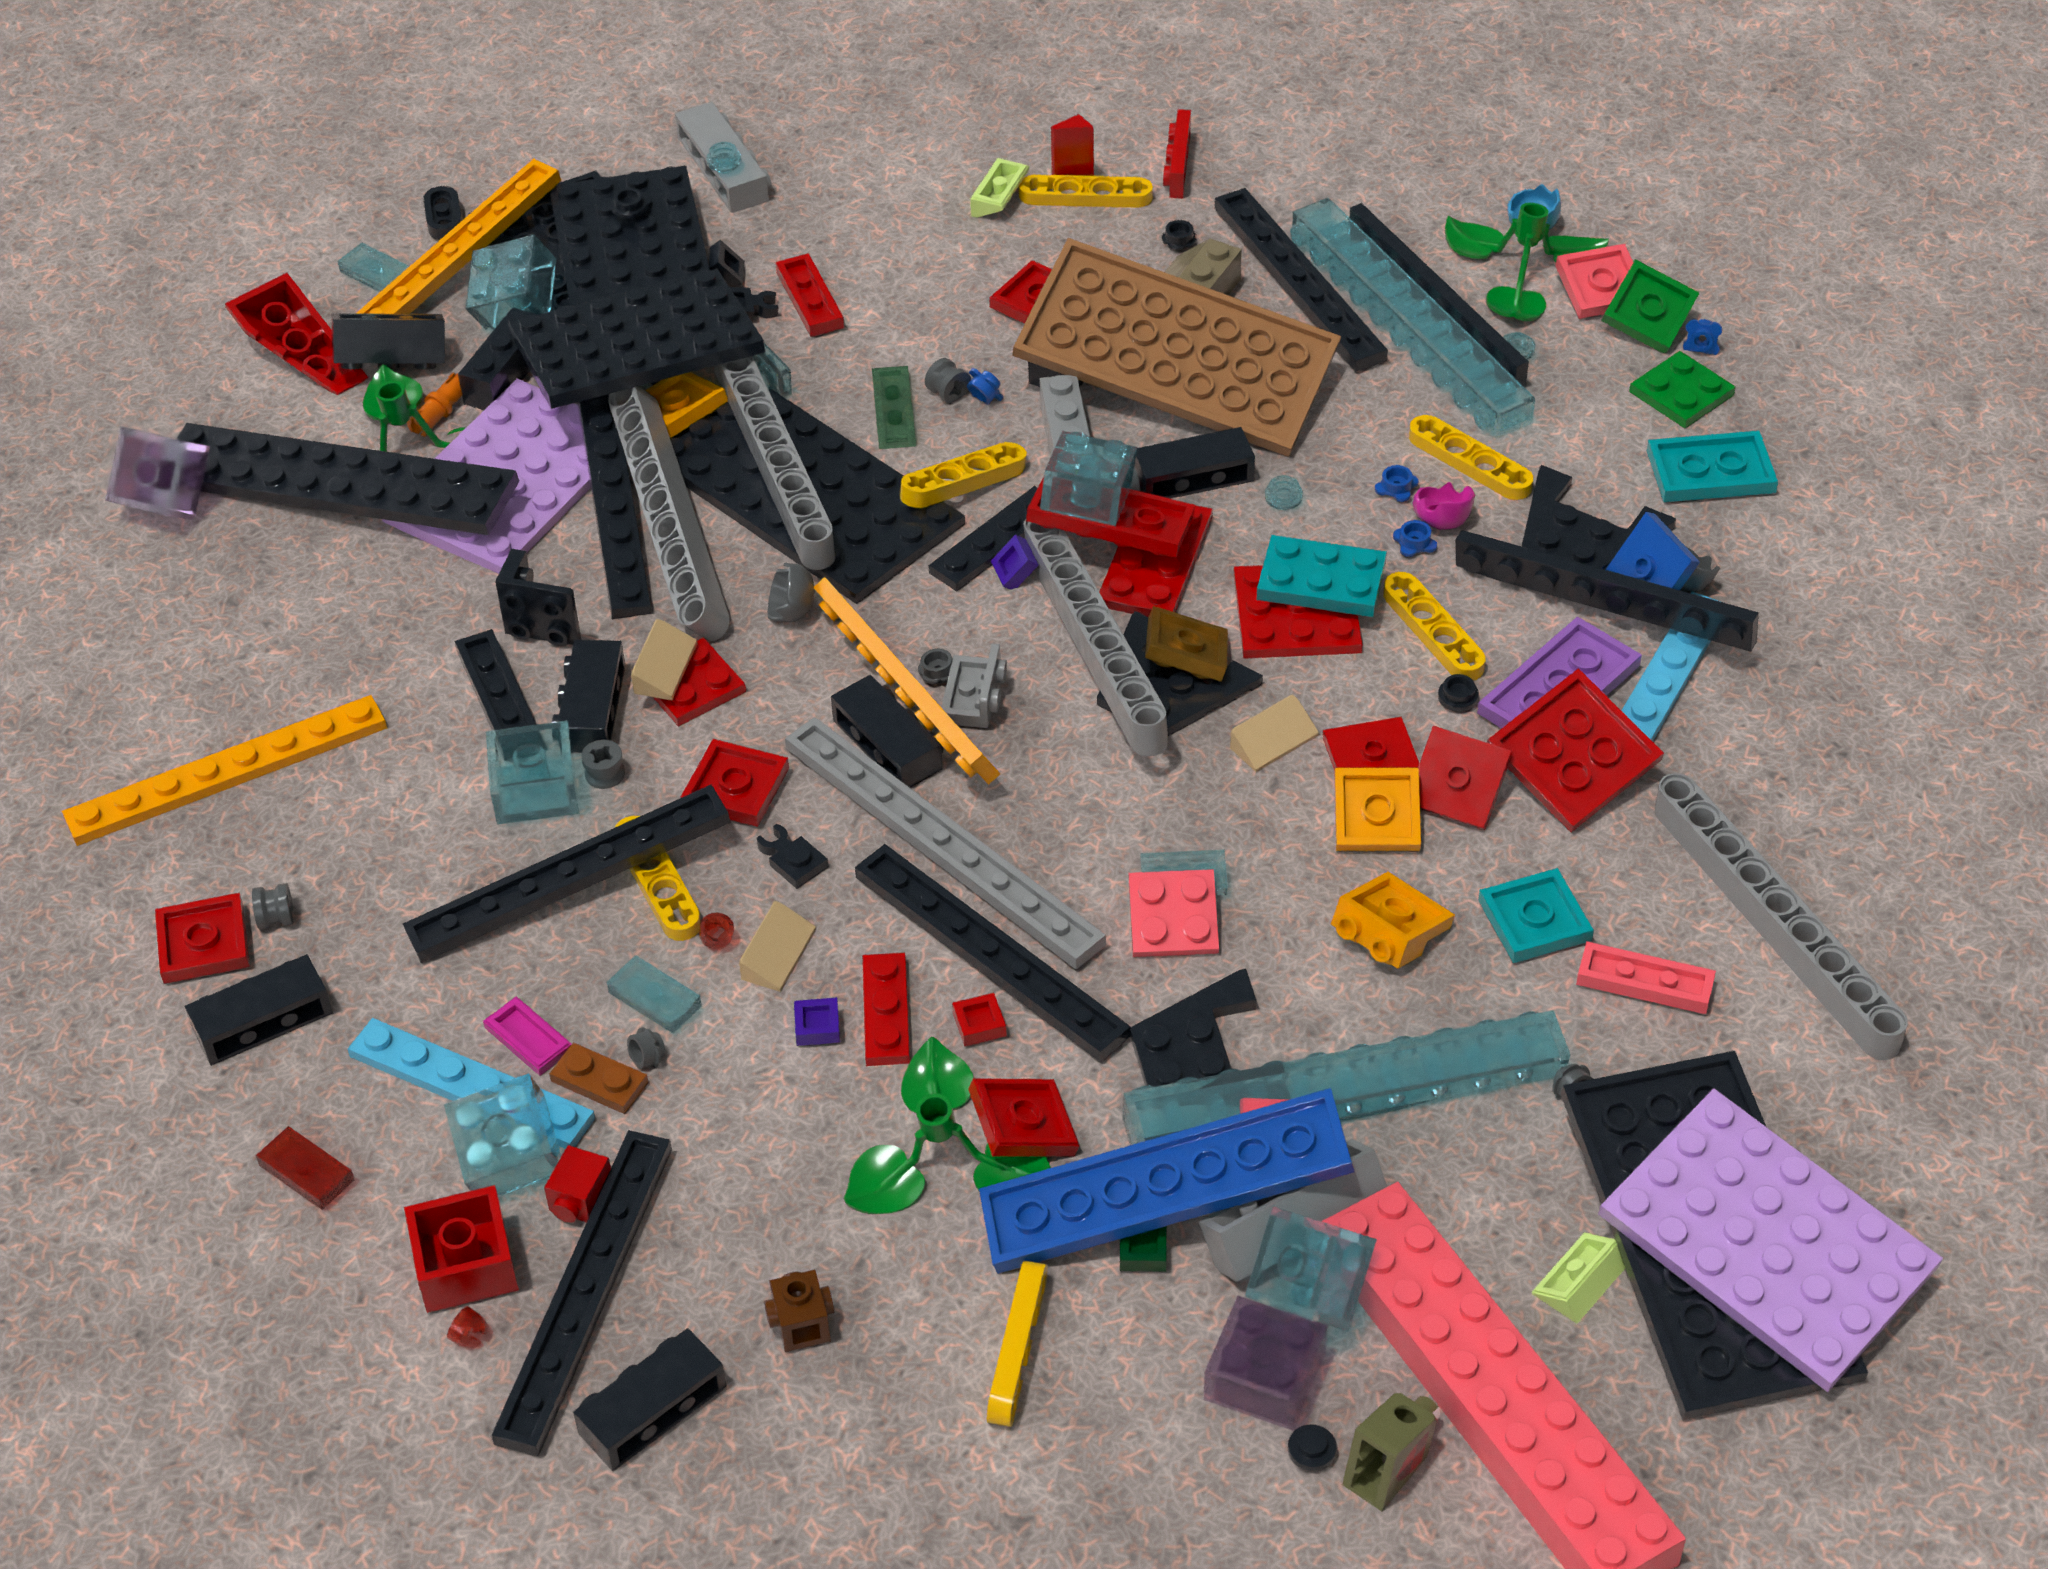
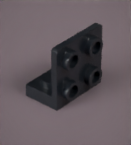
[495,549,582,646]

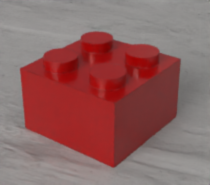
[404,1185,519,1313]

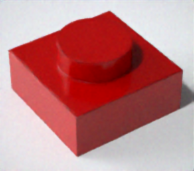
[952,993,1007,1047]

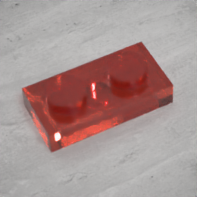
[256,1126,355,1210]

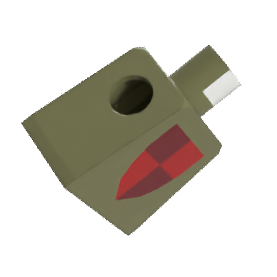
[1342,1393,1440,1512]

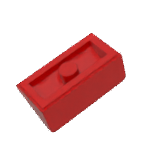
[1051,114,1094,176]

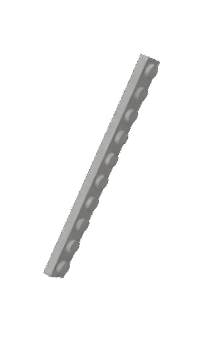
[785,717,1106,970]

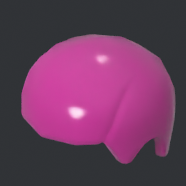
[1413,482,1475,530]

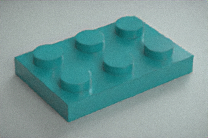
[1647,430,1778,503]
[1257,535,1387,617]

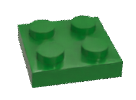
[1601,259,1699,353]
[1629,351,1736,429]

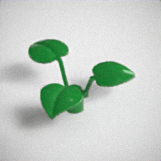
[1445,203,1609,321]
[363,364,466,452]
[843,1036,1051,1214]

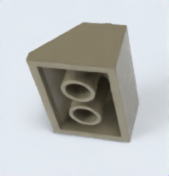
[1165,239,1242,295]

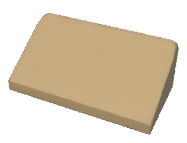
[631,619,697,700]
[1230,694,1319,772]
[739,901,816,992]

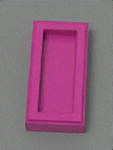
[483,996,571,1076]

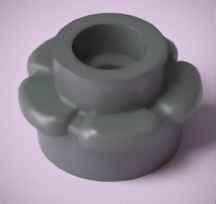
[918,648,953,684]
[627,1027,665,1069]
[1552,1064,1593,1100]

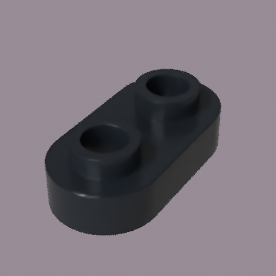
[423,186,462,240]

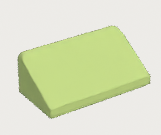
[970,158,1029,217]
[1531,1232,1625,1324]

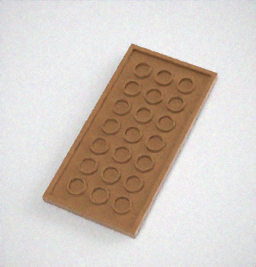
[1012,238,1341,457]

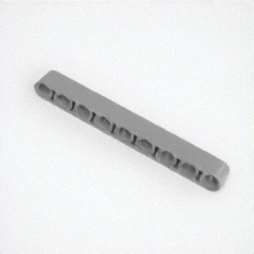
[714,356,835,570]
[608,386,730,641]
[1024,519,1168,756]
[1655,773,1908,1060]

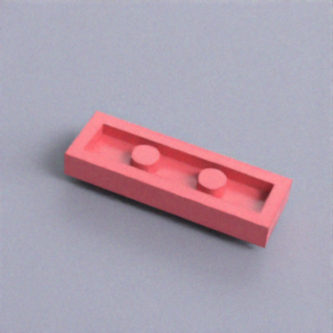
[1576,942,1716,1014]

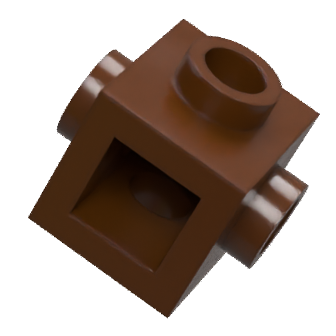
[764,1269,835,1352]

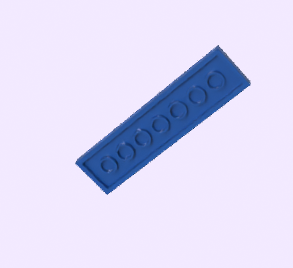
[979,1088,1355,1274]

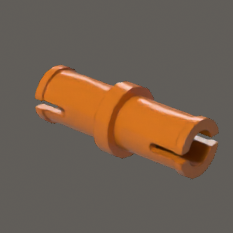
[407,373,462,437]

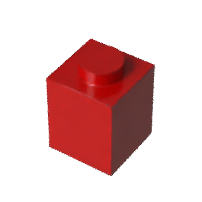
[544,1145,611,1223]

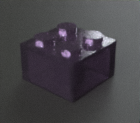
[105,426,210,520]
[1204,1296,1328,1431]

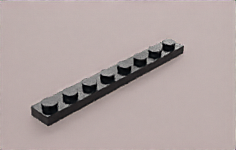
[1214,188,1388,372]
[1347,203,1529,392]
[578,394,651,620]
[1455,530,1759,652]
[402,784,731,963]
[855,844,1130,1063]
[491,1130,672,1456]

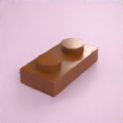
[549,1042,649,1114]

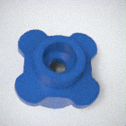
[1683,319,1722,355]
[967,368,1003,404]
[1375,465,1419,502]
[1393,520,1437,557]

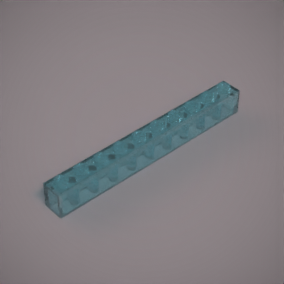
[1290,197,1535,439]
[1122,1010,1571,1145]

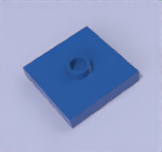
[1606,512,1700,590]

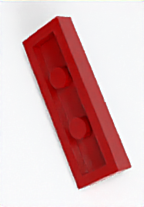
[1163,109,1191,199]
[775,253,844,337]
[862,952,910,1066]

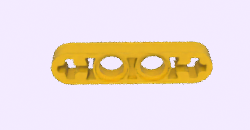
[1018,175,1153,208]
[1409,415,1534,500]
[900,442,1027,508]
[1383,572,1486,681]
[615,816,701,941]
[987,1261,1048,1427]

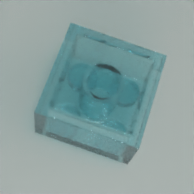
[465,234,556,331]
[1040,431,1137,526]
[486,721,579,825]
[444,1073,561,1196]
[1245,1206,1377,1331]

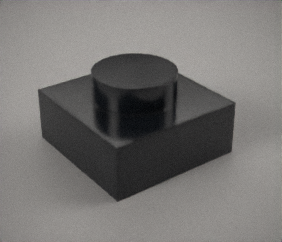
[709,240,745,287]

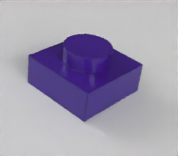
[991,535,1039,590]
[794,997,840,1046]

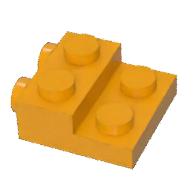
[1331,871,1455,969]

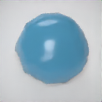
[1507,184,1561,230]

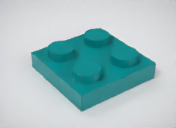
[1478,868,1594,963]

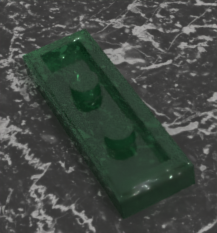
[872,366,916,449]

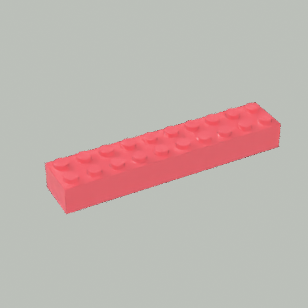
[1318,1181,1686,1569]

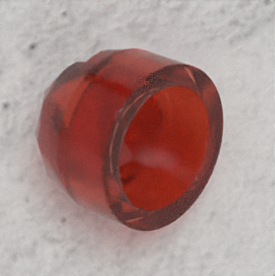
[699,912,734,950]
[447,1306,488,1348]

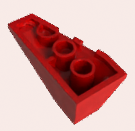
[225,273,368,395]

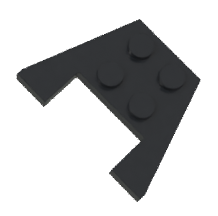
[1522,465,1676,570]
[1097,611,1263,736]
[1130,969,1290,1111]

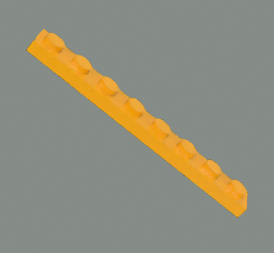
[355,158,562,314]
[814,577,1000,785]
[62,695,387,846]

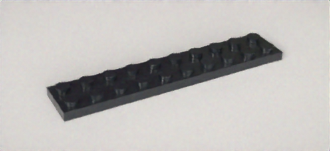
[152,423,520,535]

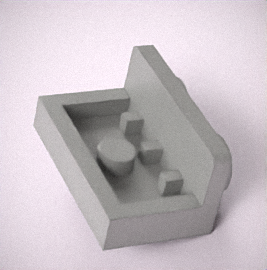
[941,644,1007,728]

